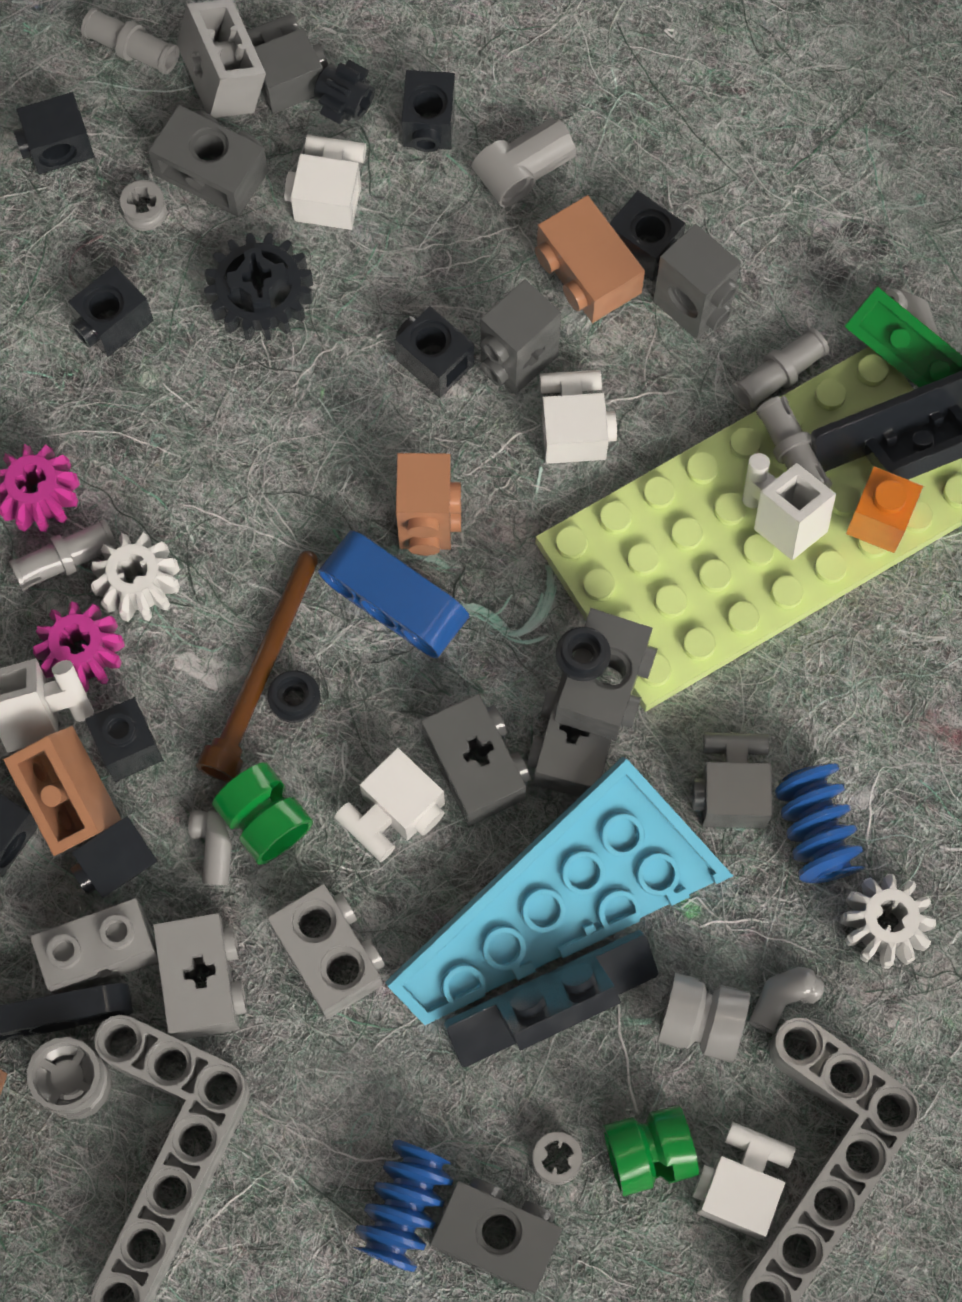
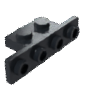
[811,371,962,480]
[444,930,659,1067]

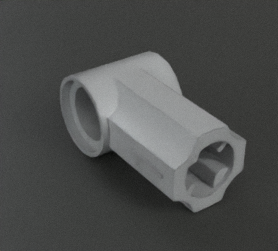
[472,117,576,207]

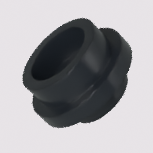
[556,627,611,681]
[267,670,321,723]

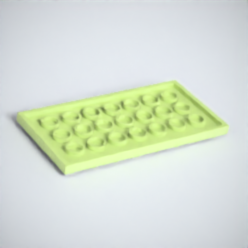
[535,347,962,712]

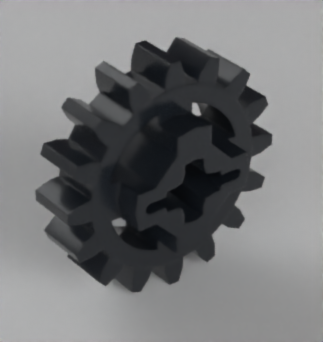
[204,233,314,341]

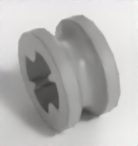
[120,180,167,231]
[532,1132,582,1185]

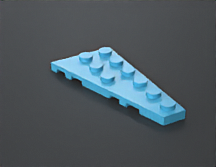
[385,757,733,1025]

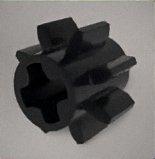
[314,60,375,125]

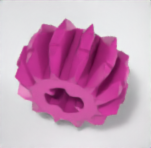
[0,444,80,533]
[33,601,125,692]

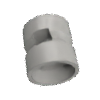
[657,973,750,1063]
[27,1037,112,1120]

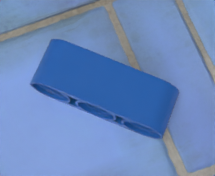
[318,530,470,659]

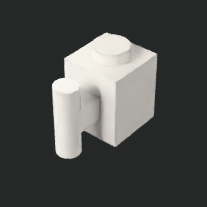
[284,135,366,230]
[539,370,617,464]
[742,453,836,560]
[0,658,94,753]
[334,748,445,862]
[692,1122,796,1240]

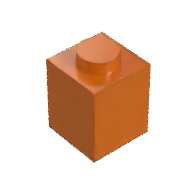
[846,466,923,553]

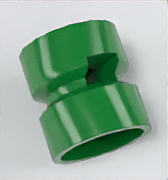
[212,762,313,865]
[603,1104,699,1197]

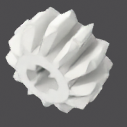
[91,532,180,622]
[840,874,936,969]

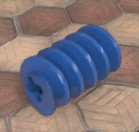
[775,763,865,883]
[353,1140,454,1272]

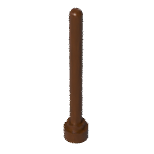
[196,550,318,783]

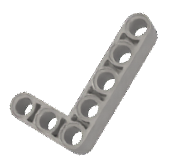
[91,1015,250,1302]
[736,1018,920,1302]

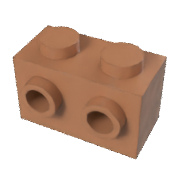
[535,195,645,323]
[396,453,461,556]
[3,725,122,856]

